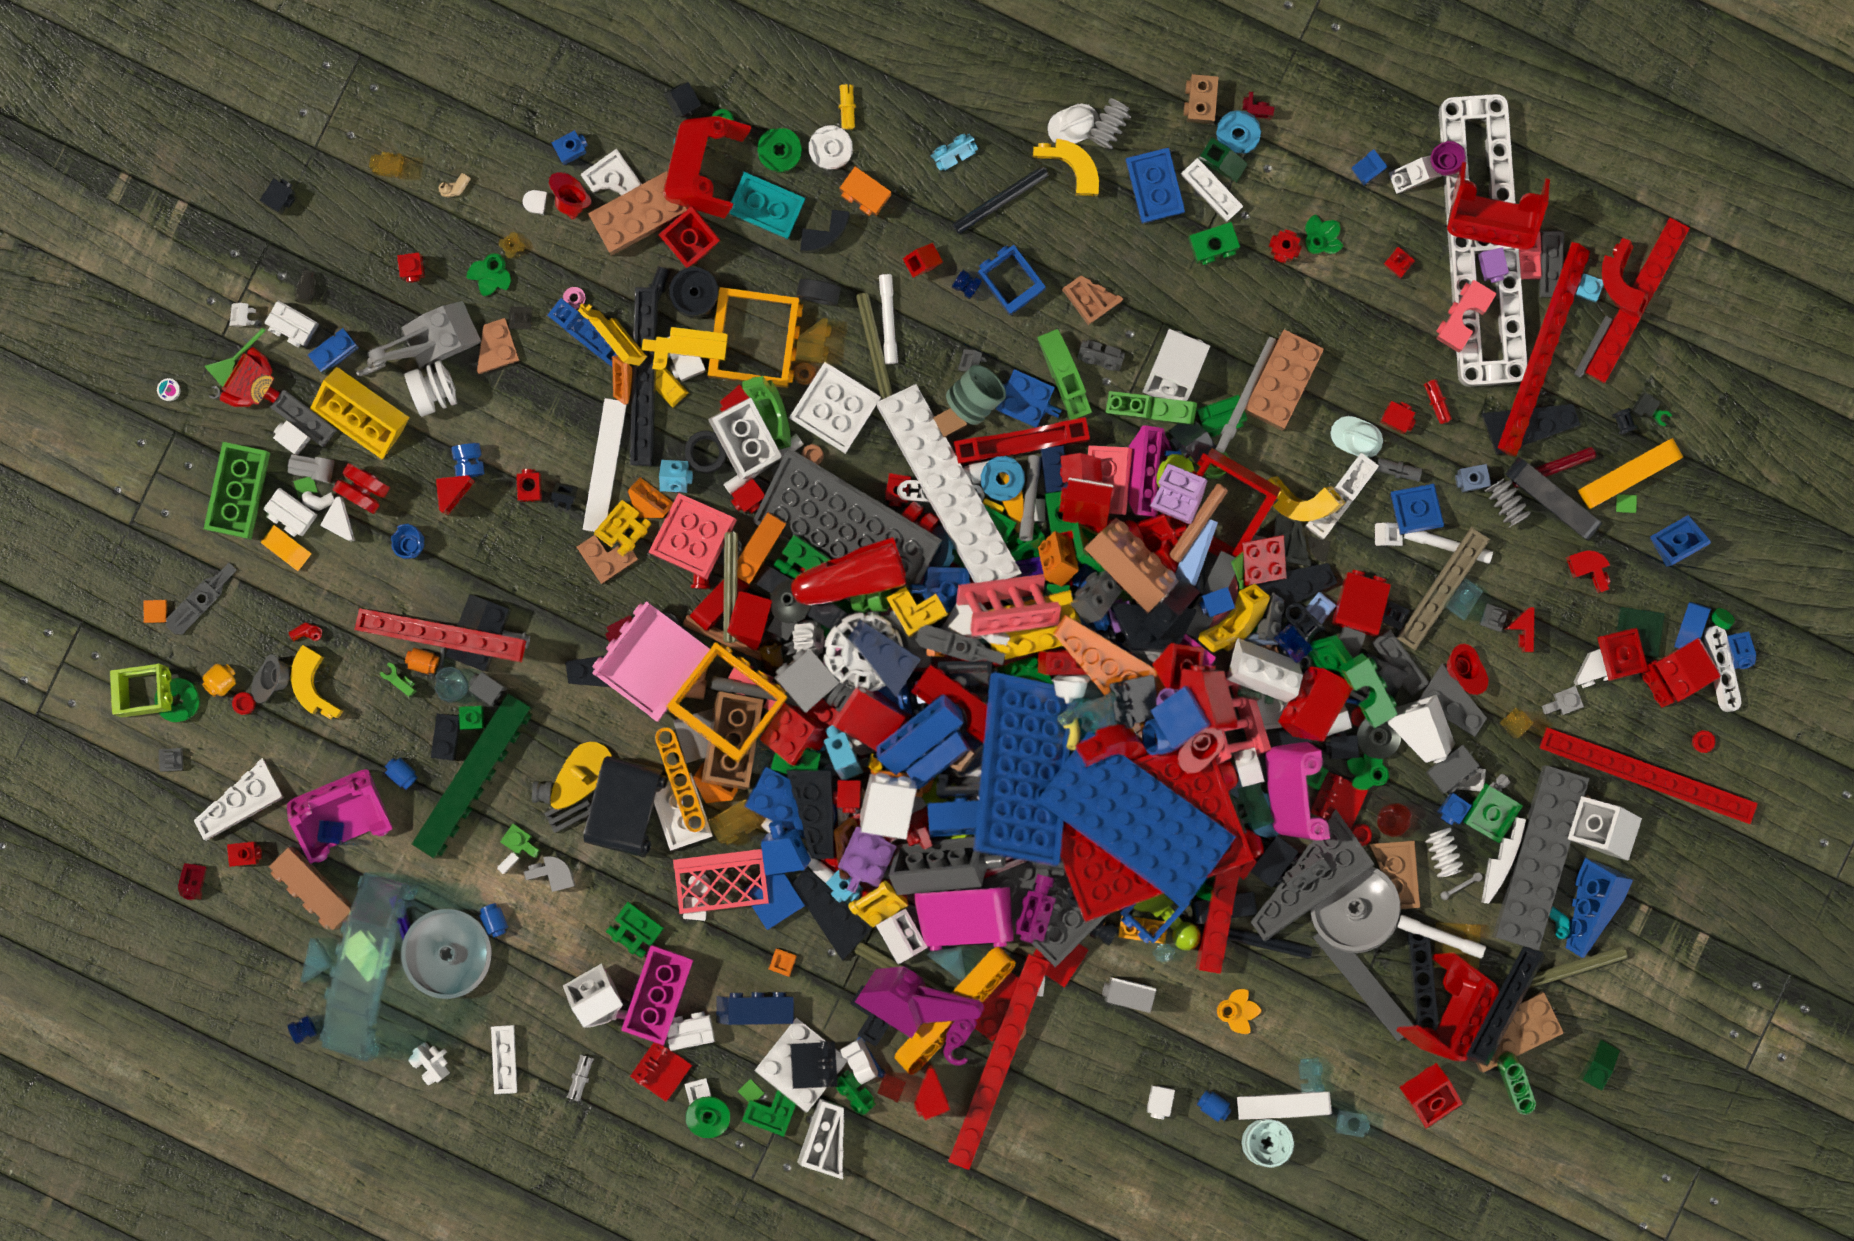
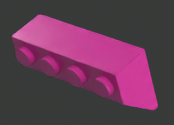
[621,945,693,1045]

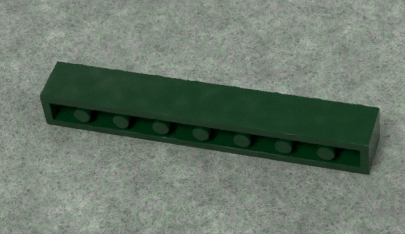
[411,693,533,859]

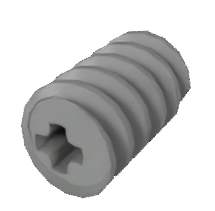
[1087,98,1131,149]
[1485,478,1531,528]

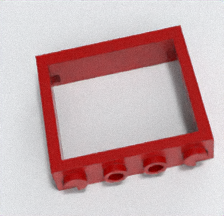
[1168,448,1281,558]

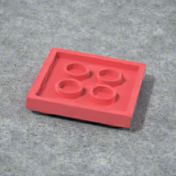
[649,493,737,579]

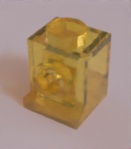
[369,152,404,179]
[1499,708,1534,739]

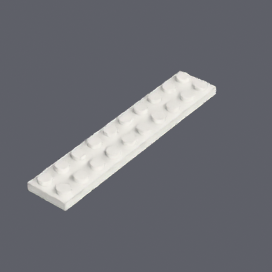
[876,384,1021,583]

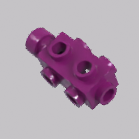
[1016,874,1056,943]

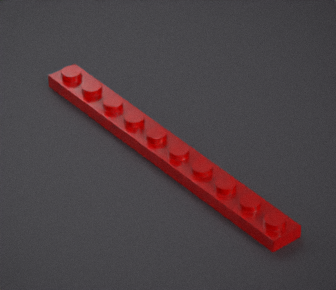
[1498,242,1590,457]
[1539,727,1758,824]
[948,953,1050,1170]

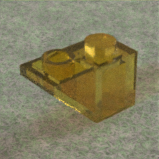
[795,318,832,365]

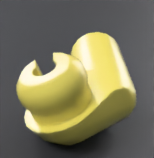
[1063,716,1081,750]

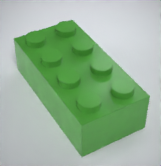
[204,442,270,540]

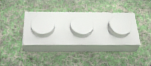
[1181,158,1243,223]
[491,1025,518,1094]

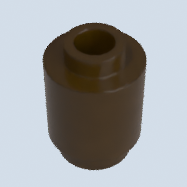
[760,640,785,674]

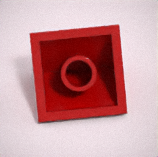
[436,475,476,516]
[727,591,772,650]
[1152,643,1204,690]

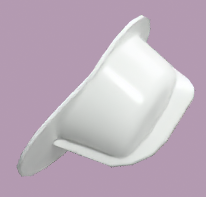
[1048,104,1099,144]
[1052,675,1091,704]

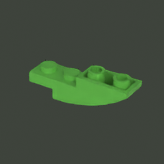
[1037,329,1092,420]
[1106,391,1197,425]

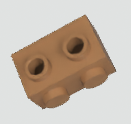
[1183,74,1218,124]

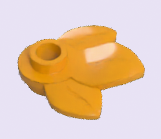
[1217,989,1262,1034]

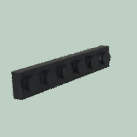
[1466,946,1545,1066]

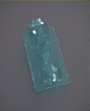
[1298,1057,1325,1092]

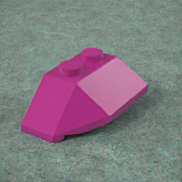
[1128,425,1173,517]

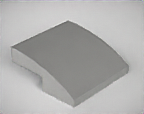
[673,709,713,763]

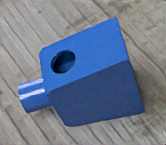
[761,820,811,875]

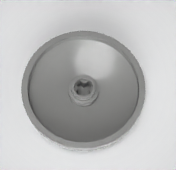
[1311,867,1401,953]
[401,909,491,999]

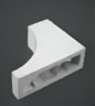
[942,603,1010,651]

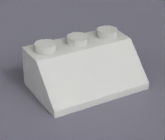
[708,398,782,478]
[1227,638,1303,703]

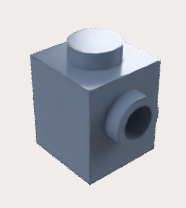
[1455,464,1491,492]

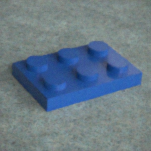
[1125,148,1185,224]

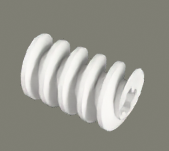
[1425,828,1464,877]

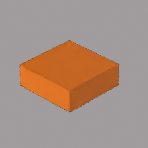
[143,600,167,623]
[768,948,797,977]

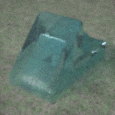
[1445,578,1483,620]

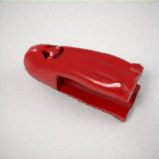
[791,537,906,605]

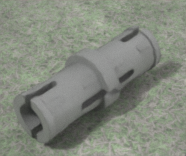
[567,1054,594,1101]

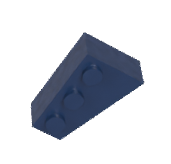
[848,620,921,697]
[716,992,793,1025]

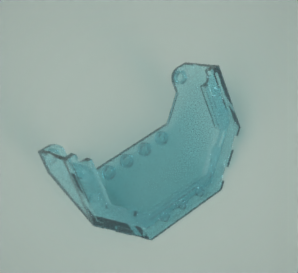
[320,872,420,1062]

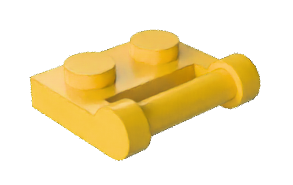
[848,881,908,928]

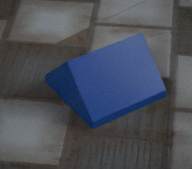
[1650,515,1711,567]

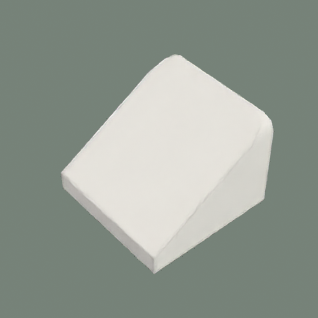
[1375,523,1403,546]

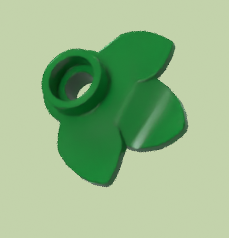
[1305,215,1344,254]
[466,253,511,297]
[1347,753,1389,790]

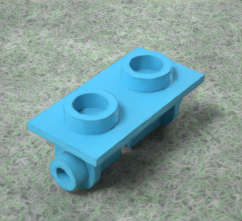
[930,134,978,171]

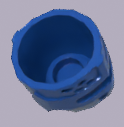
[1142,718,1183,756]

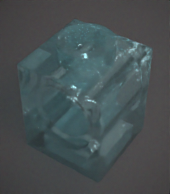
[1335,1109,1370,1138]

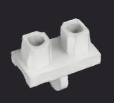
[408,1041,450,1085]

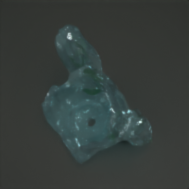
[1057,691,1117,733]

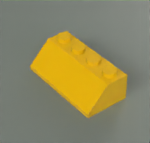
[310,367,410,459]
[988,590,1081,660]

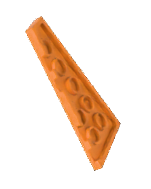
[1053,614,1166,739]

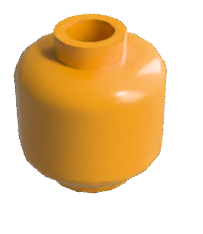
[202,664,236,697]

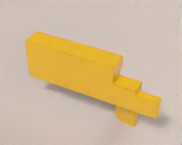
[578,304,647,366]
[642,327,728,370]

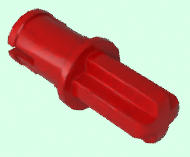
[1424,379,1452,424]

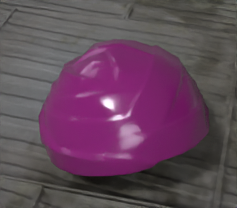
[1430,141,1467,176]

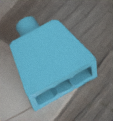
[824,725,863,781]

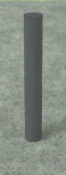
[1574,316,1613,379]

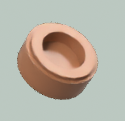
[801,444,824,465]

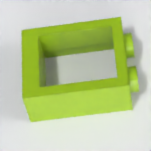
[110,664,173,717]

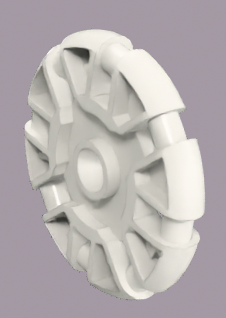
[824,613,903,692]

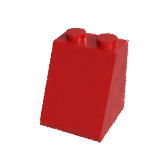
[1331,570,1391,637]
[1180,665,1238,729]
[832,687,912,751]

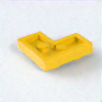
[887,586,948,637]

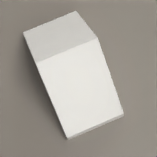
[320,497,355,542]

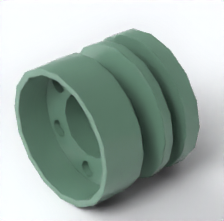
[946,365,1006,425]

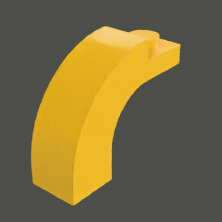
[1033,139,1099,196]
[1268,476,1346,521]
[1198,584,1270,652]
[291,645,343,719]

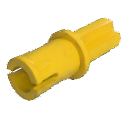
[838,84,856,130]

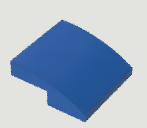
[742,873,805,930]

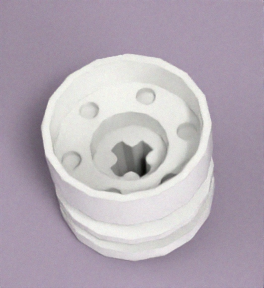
[404,360,457,417]

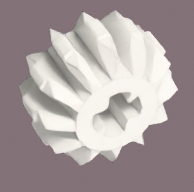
[792,620,825,656]

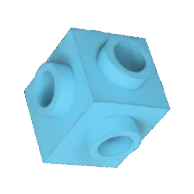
[659,460,693,493]
[826,870,863,905]

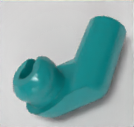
[1549,906,1570,939]

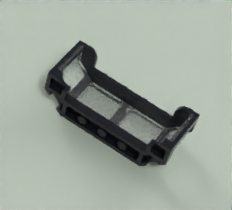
[937,661,998,799]

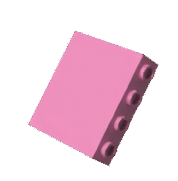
[592,601,710,722]

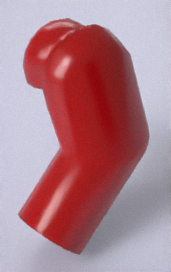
[288,622,322,641]

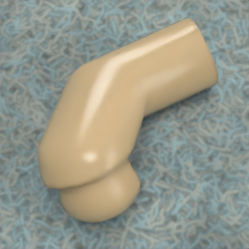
[438,173,471,197]

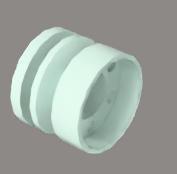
[1241,1119,1294,1167]

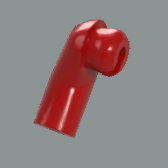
[1242,827,1264,859]

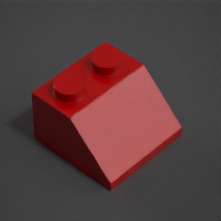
[659,206,720,268]
[1655,637,1722,702]
[1399,1063,1463,1128]

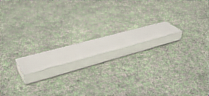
[583,398,627,532]

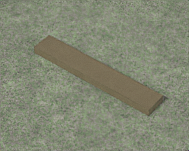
[1396,527,1490,650]

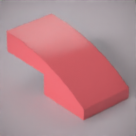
[1519,231,1541,279]

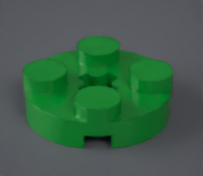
[757,128,802,173]
[154,678,200,723]

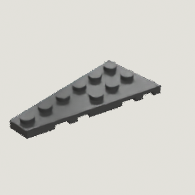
[1251,809,1375,941]

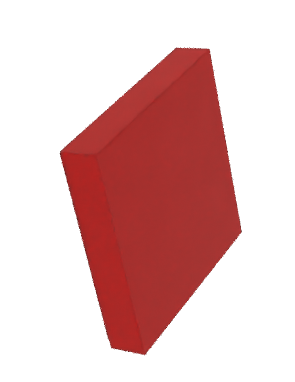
[1597,628,1648,681]

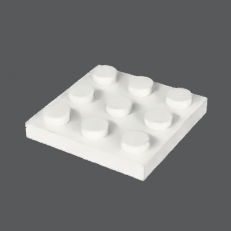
[789,362,881,454]
[754,1018,847,1113]

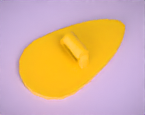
[551,742,612,809]

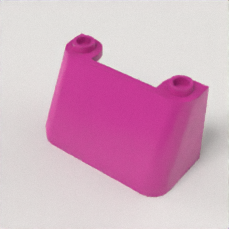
[1265,742,1330,840]
[287,769,392,864]
[915,887,1014,951]

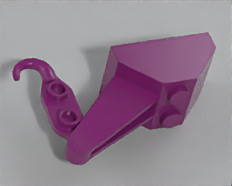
[855,966,984,1066]

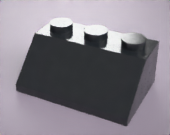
[446,594,511,672]

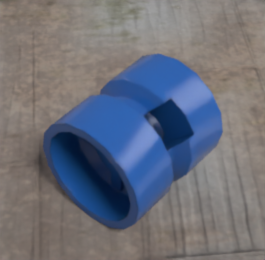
[451,443,485,477]

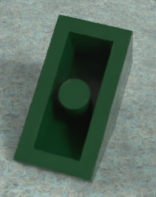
[1579,1039,1620,1091]

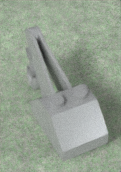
[356,301,481,376]

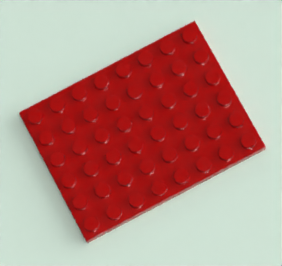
[1060,745,1254,922]

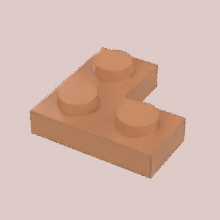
[577,535,639,584]

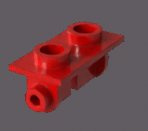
[1641,660,1676,708]

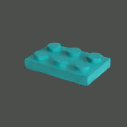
[728,172,806,240]

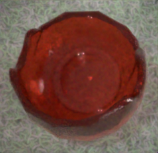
[1377,803,1412,837]

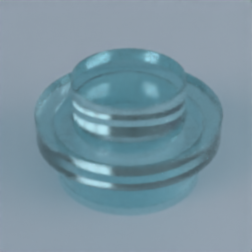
[1152,944,1175,962]

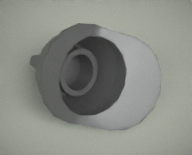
[251,654,292,703]

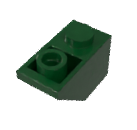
[1199,137,1248,183]

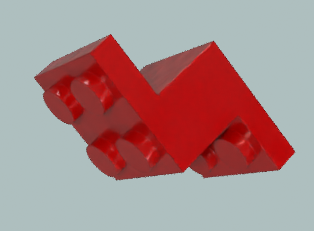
[759,698,839,766]

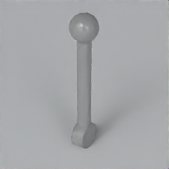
[1441,873,1482,900]

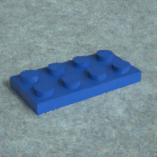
[744,767,838,839]

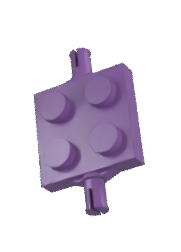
[838,827,896,893]

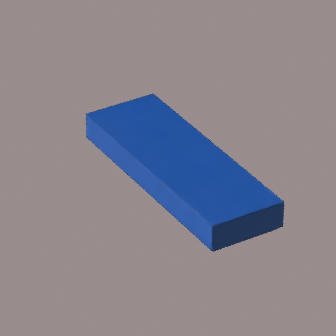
[906,731,971,789]

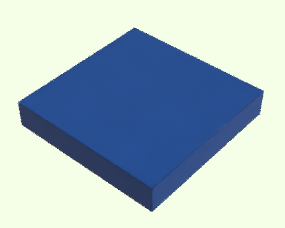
[1390,484,1444,535]
[1151,686,1210,749]

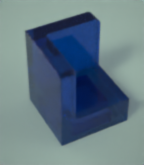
[1274,624,1313,664]
[317,820,345,845]

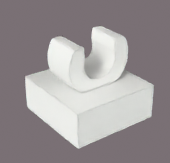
[230,303,256,327]

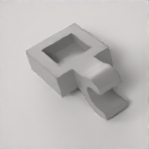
[1541,686,1584,715]

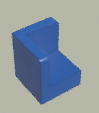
[1351,149,1387,185]

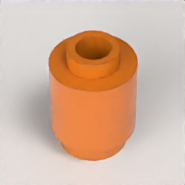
[405,647,439,675]

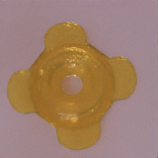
[498,232,525,258]

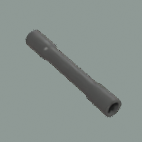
[711,676,799,707]

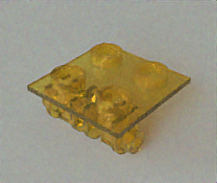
[1434,923,1481,969]

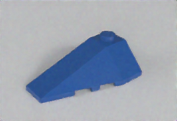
[1566,858,1633,958]

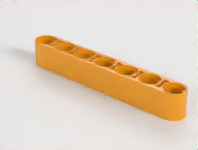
[895,947,1015,1075]

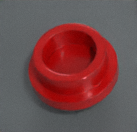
[1351,824,1372,846]

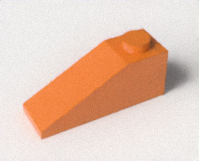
[737,512,787,584]

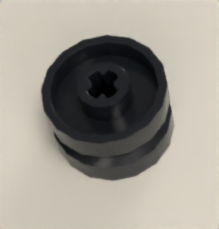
[670,267,719,319]

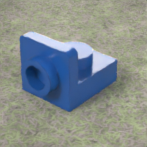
[1727,631,1756,669]

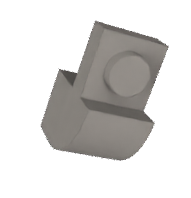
[524,856,576,892]

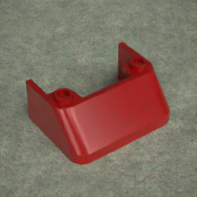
[663,116,751,219]
[1447,162,1550,250]
[1396,953,1499,1061]

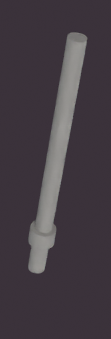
[1216,337,1277,453]

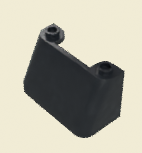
[583,756,668,858]

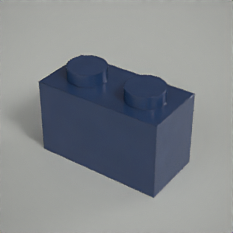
[1041,446,1068,494]

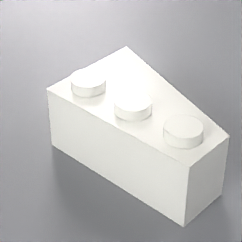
[797,1098,844,1179]

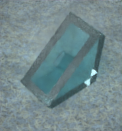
[300,937,334,983]
[927,946,965,981]

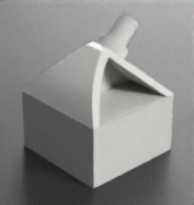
[563,963,628,1028]

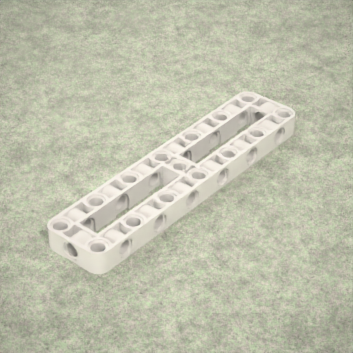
[1439,95,1527,387]

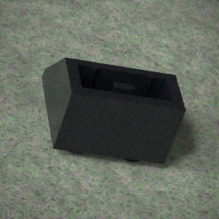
[1350,652,1408,701]

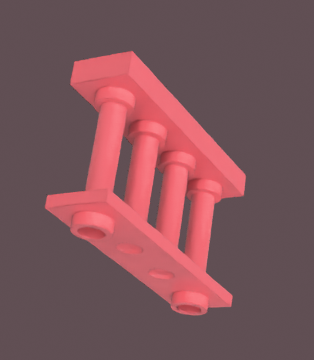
[957,574,1061,636]
[1214,672,1271,764]

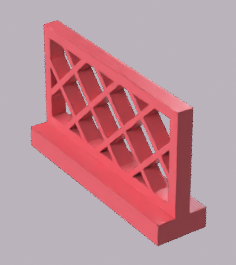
[673,849,769,914]

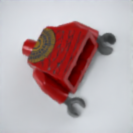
[209,339,279,407]

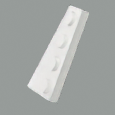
[194,758,284,841]

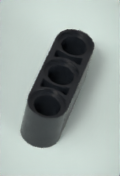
[1190,891,1258,924]

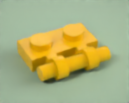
[594,500,651,557]

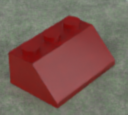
[1278,667,1352,741]
[914,1064,950,1120]

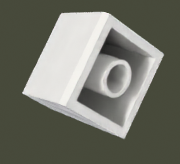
[1143,329,1210,401]
[1387,695,1455,763]
[860,773,916,839]
[1568,796,1642,861]

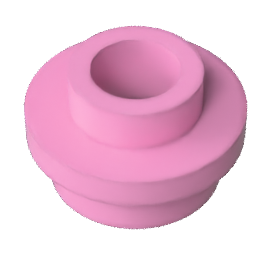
[563,287,585,309]

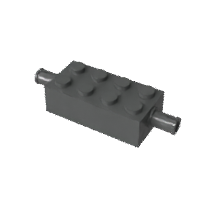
[881,837,1006,895]

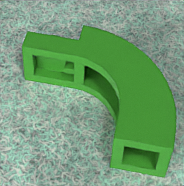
[742,376,791,450]

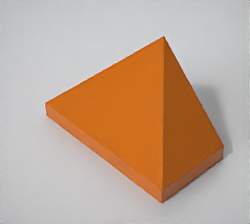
[612,355,633,405]
[628,477,674,518]
[693,763,739,803]

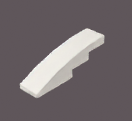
[1305,453,1379,540]
[1481,818,1526,904]
[1237,1091,1332,1120]

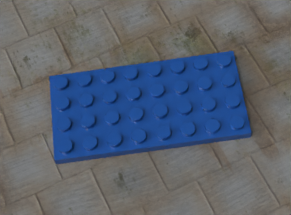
[974,672,1074,866]
[1037,731,1235,908]

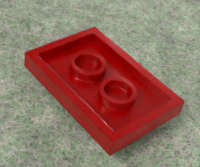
[975,972,1019,1042]

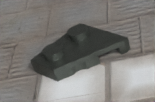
[1272,514,1311,567]

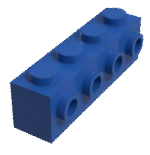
[876,694,963,775]

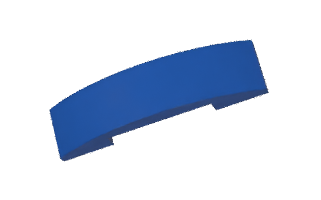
[547,298,619,368]

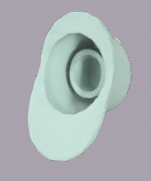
[1331,416,1383,458]

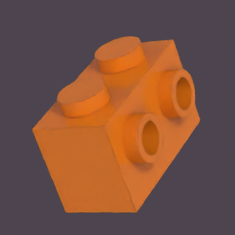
[840,167,891,216]
[1038,531,1079,587]

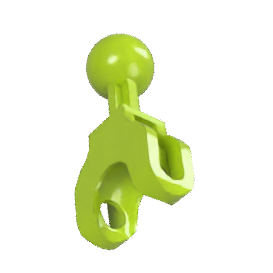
[1133,894,1201,951]

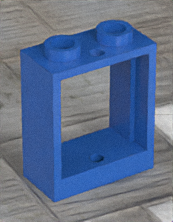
[978,245,1046,316]
[1120,894,1190,944]

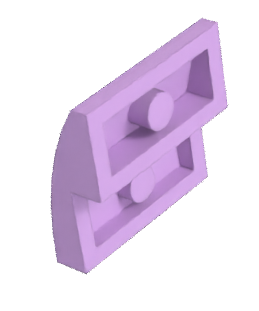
[1150,464,1207,524]

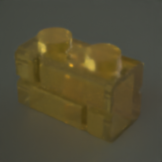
[708,798,760,845]

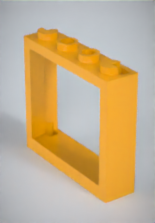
[708,287,803,388]
[666,642,787,763]

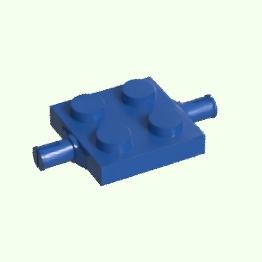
[996,369,1062,427]
[909,567,971,613]

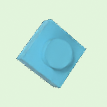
[1575,273,1603,303]

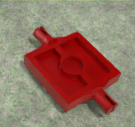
[1136,514,1188,549]

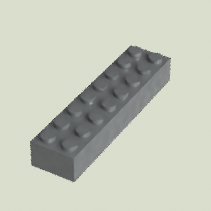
[1492,766,1589,950]

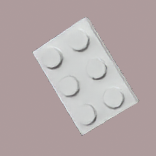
[654,773,713,851]

